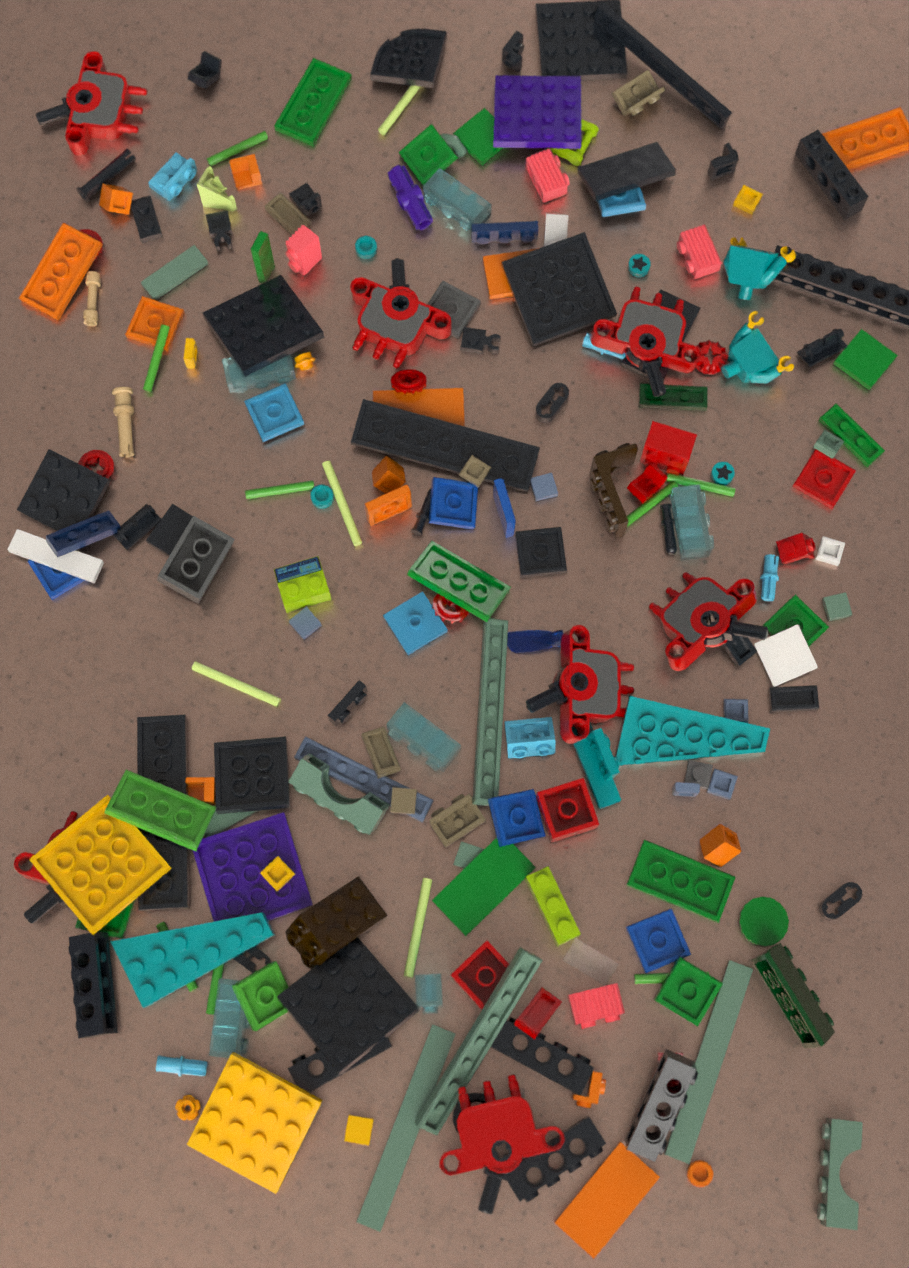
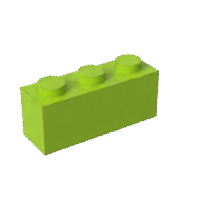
[525,866,581,947]

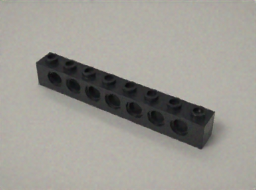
[773,245,909,328]

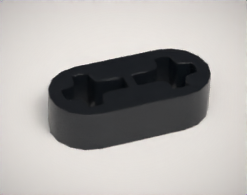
[535,383,569,423]
[819,882,862,920]
[233,947,272,973]

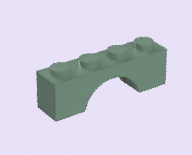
[289,753,390,835]
[817,1118,863,1230]

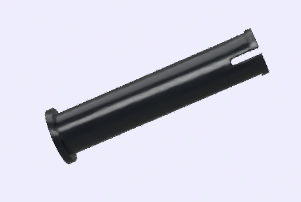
[77,148,136,202]

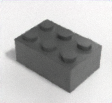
[157,516,235,604]

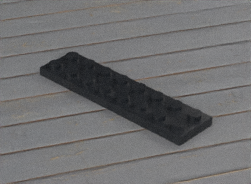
[351,399,540,493]
[137,715,189,911]

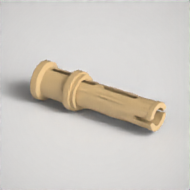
[112,387,134,458]

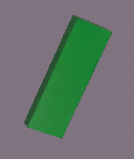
[251,231,275,283]
[819,403,885,467]

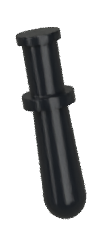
[411,488,431,536]
[660,504,677,555]

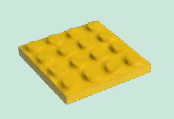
[29,795,171,935]
[187,1052,323,1194]

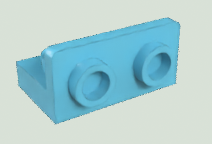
[148,152,197,201]
[504,717,555,759]

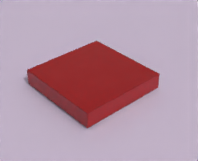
[792,449,856,509]

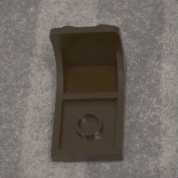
[589,443,638,539]
[285,876,388,969]

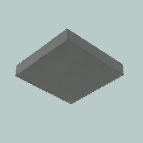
[428,280,481,339]

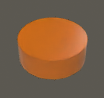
[686,1160,713,1187]

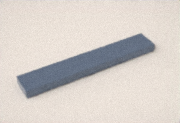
[294,736,434,823]

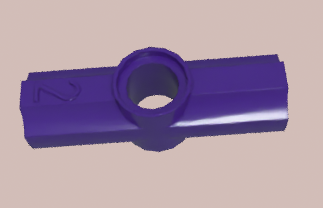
[388,165,433,230]

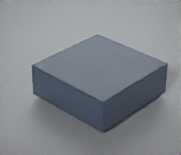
[530,473,558,502]
[288,606,322,640]
[723,699,749,723]
[707,768,738,800]
[672,782,700,797]

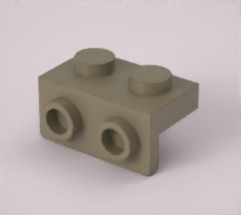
[611,70,665,116]
[429,793,486,848]

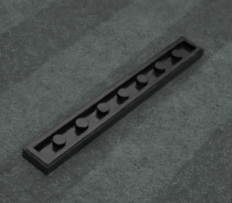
[594,2,732,129]

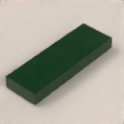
[638,383,708,411]

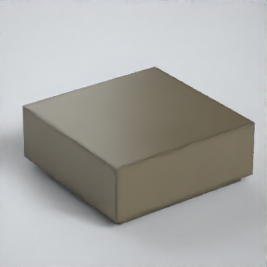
[459,455,491,488]
[390,787,417,815]

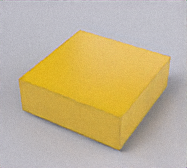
[733,184,763,215]
[183,338,198,369]
[260,856,295,892]
[344,1115,374,1145]

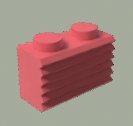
[525,148,570,203]
[677,224,722,279]
[286,225,322,276]
[568,983,625,1029]

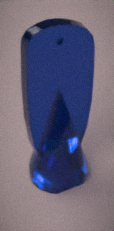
[507,630,563,654]

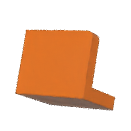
[229,154,262,190]
[99,184,133,215]
[372,456,406,494]
[185,777,216,805]
[700,824,742,867]

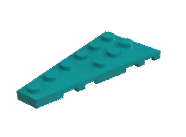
[615,696,770,766]
[110,913,275,1008]

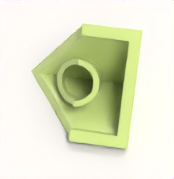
[197,166,237,212]

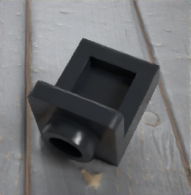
[188,51,222,89]

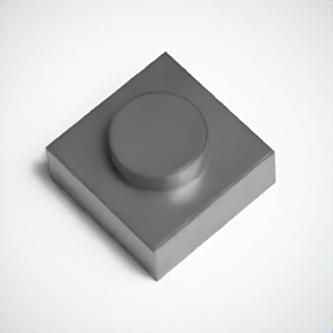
[684,760,713,790]

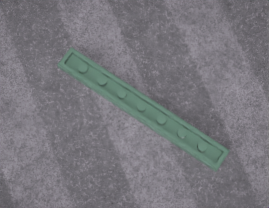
[472,618,508,806]
[414,947,543,1136]
[664,960,753,1164]
[357,1024,456,1232]

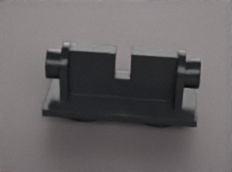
[797,328,848,367]
[113,504,161,550]

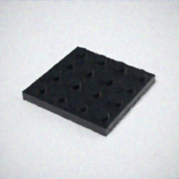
[535,0,628,81]
[501,232,617,347]
[202,275,324,377]
[277,937,419,1075]

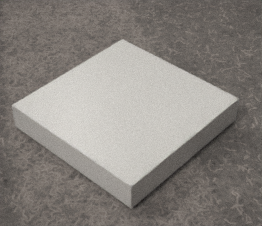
[754,625,818,687]

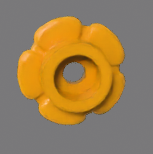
[294,352,316,371]
[175,1095,201,1120]

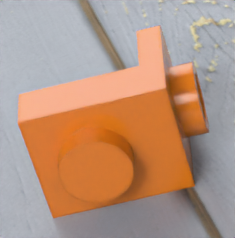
[571,1071,606,1108]

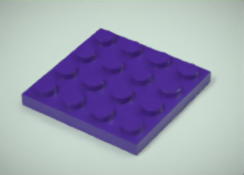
[493,75,581,149]
[193,812,313,922]

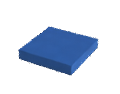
[429,477,478,530]
[493,478,516,538]
[28,550,85,600]
[488,789,546,847]
[626,908,691,974]

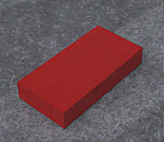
[514,987,562,1040]

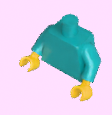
[723,237,796,300]
[721,311,794,384]

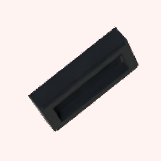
[768,685,819,712]

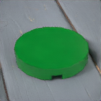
[739,896,789,947]

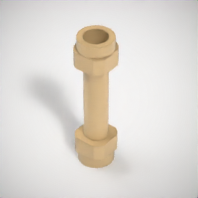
[83,271,101,326]

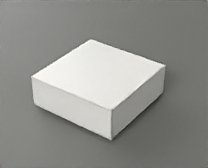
[815,536,845,566]

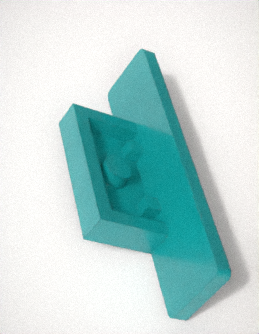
[572,723,621,809]

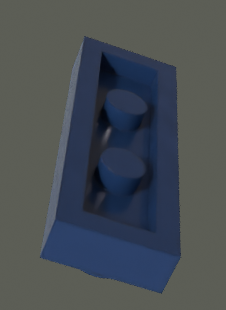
[471,221,539,244]
[46,510,121,558]

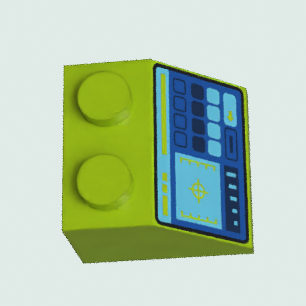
[274,556,332,613]

